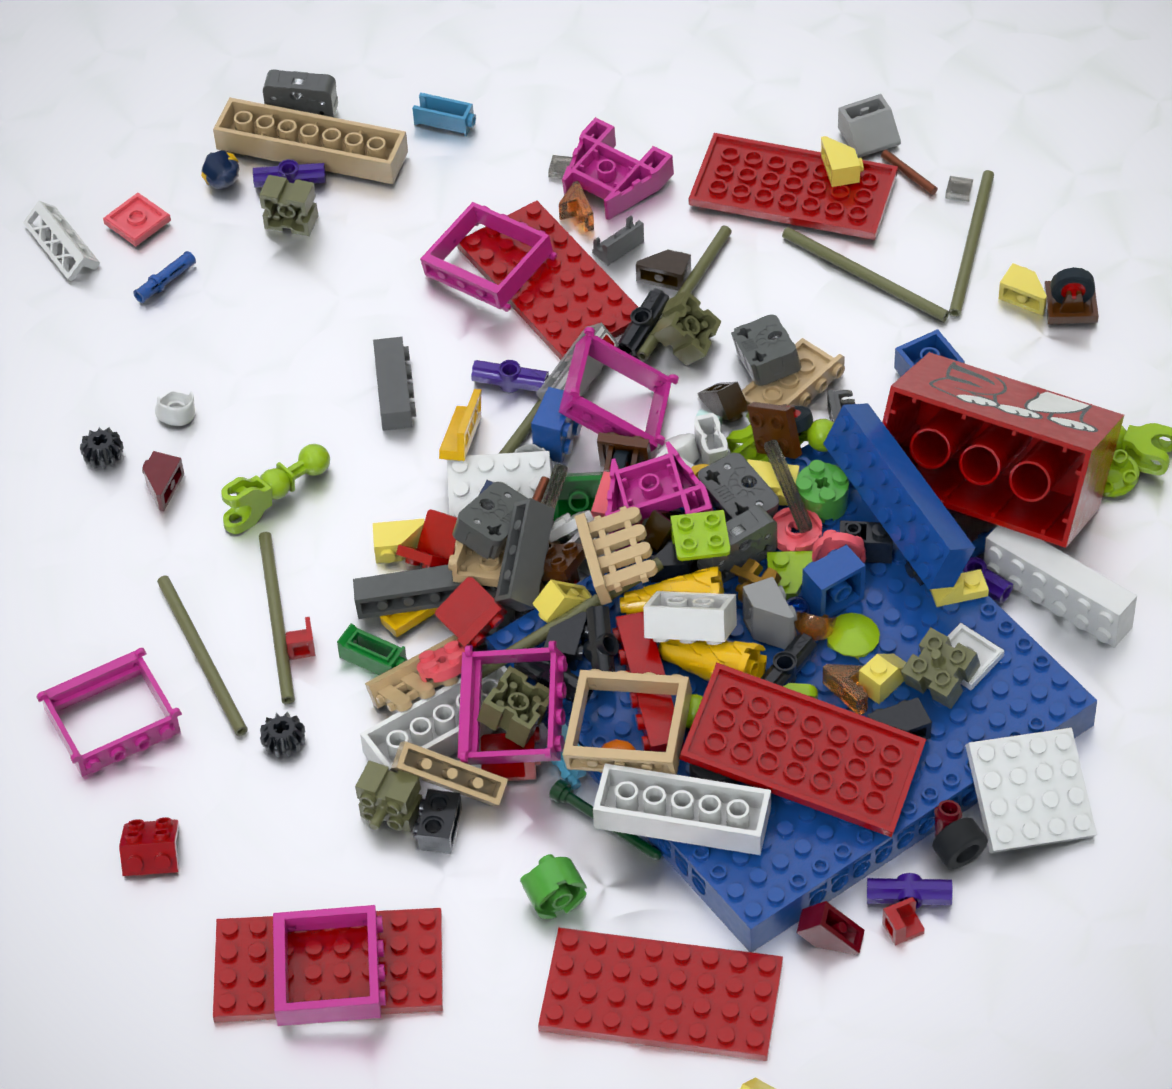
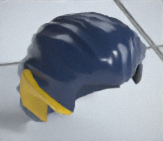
[201,150,240,189]

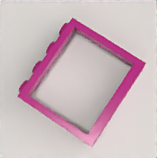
[273,905,386,1026]

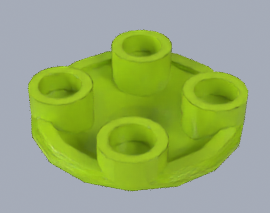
[1103,449,1140,497]
[826,613,880,660]

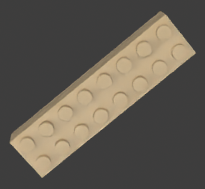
[213,97,408,184]

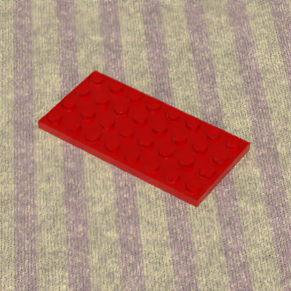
[688,133,898,240]
[457,200,638,360]
[679,662,926,838]
[213,908,443,1023]
[538,927,783,1061]

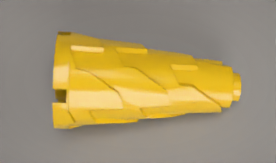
[619,566,724,615]
[658,639,767,682]

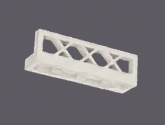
[23,201,100,281]

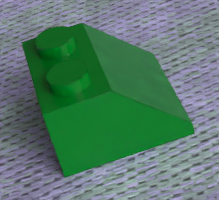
[552,472,603,522]

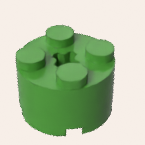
[796,460,849,523]
[520,854,587,919]

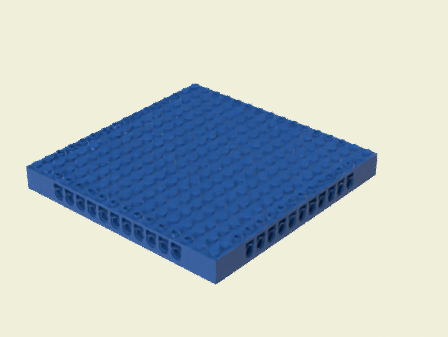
[486,444,1097,952]

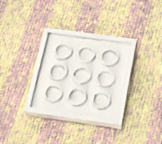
[447,451,552,517]
[965,728,1097,853]

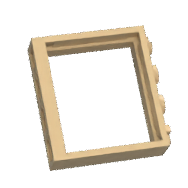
[563,669,692,775]

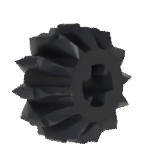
[80,427,124,470]
[260,711,306,758]

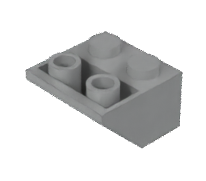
[838,94,901,158]
[743,577,797,649]

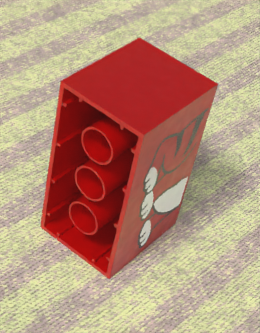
[882,352,1124,548]

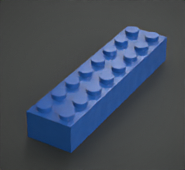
[823,403,975,589]

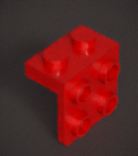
[396,509,457,568]
[435,577,508,648]
[480,726,541,781]
[119,817,179,876]

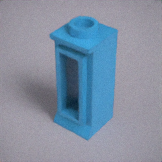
[412,92,476,136]

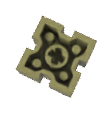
[259,175,319,237]
[652,290,722,366]
[901,627,980,709]
[477,666,549,748]
[355,760,423,833]

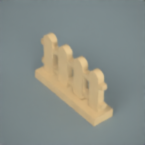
[574,506,658,605]
[365,635,462,712]

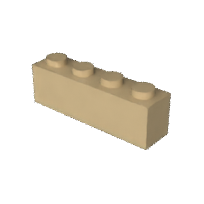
[391,741,508,806]

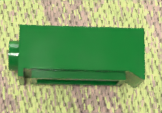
[337,623,408,675]

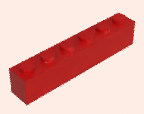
[612,611,684,752]

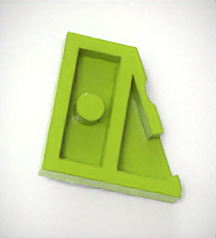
[767,551,813,600]

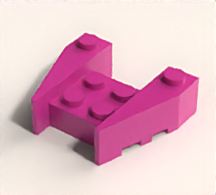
[562,117,674,220]
[605,441,714,552]

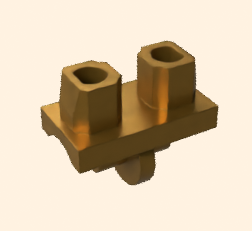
[730,558,782,603]

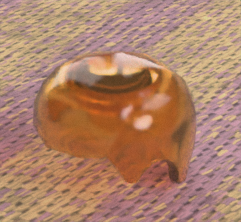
[794,612,837,641]

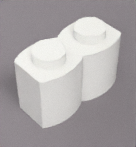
[694,413,728,465]

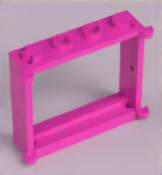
[420,202,557,312]
[559,327,679,452]
[457,641,567,765]
[36,647,182,777]

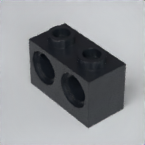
[413,789,462,854]

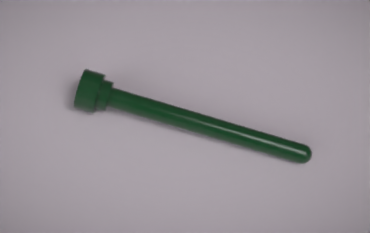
[549,779,662,860]

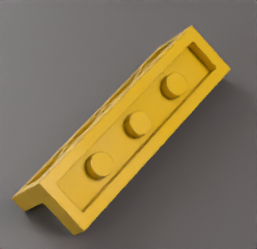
[439,389,482,461]

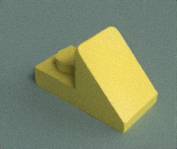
[930,569,989,607]

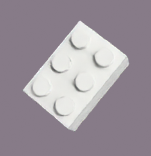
[643,591,737,645]

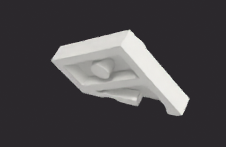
[549,510,594,543]

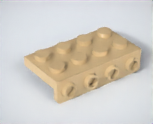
[742,338,845,407]
[448,540,505,587]

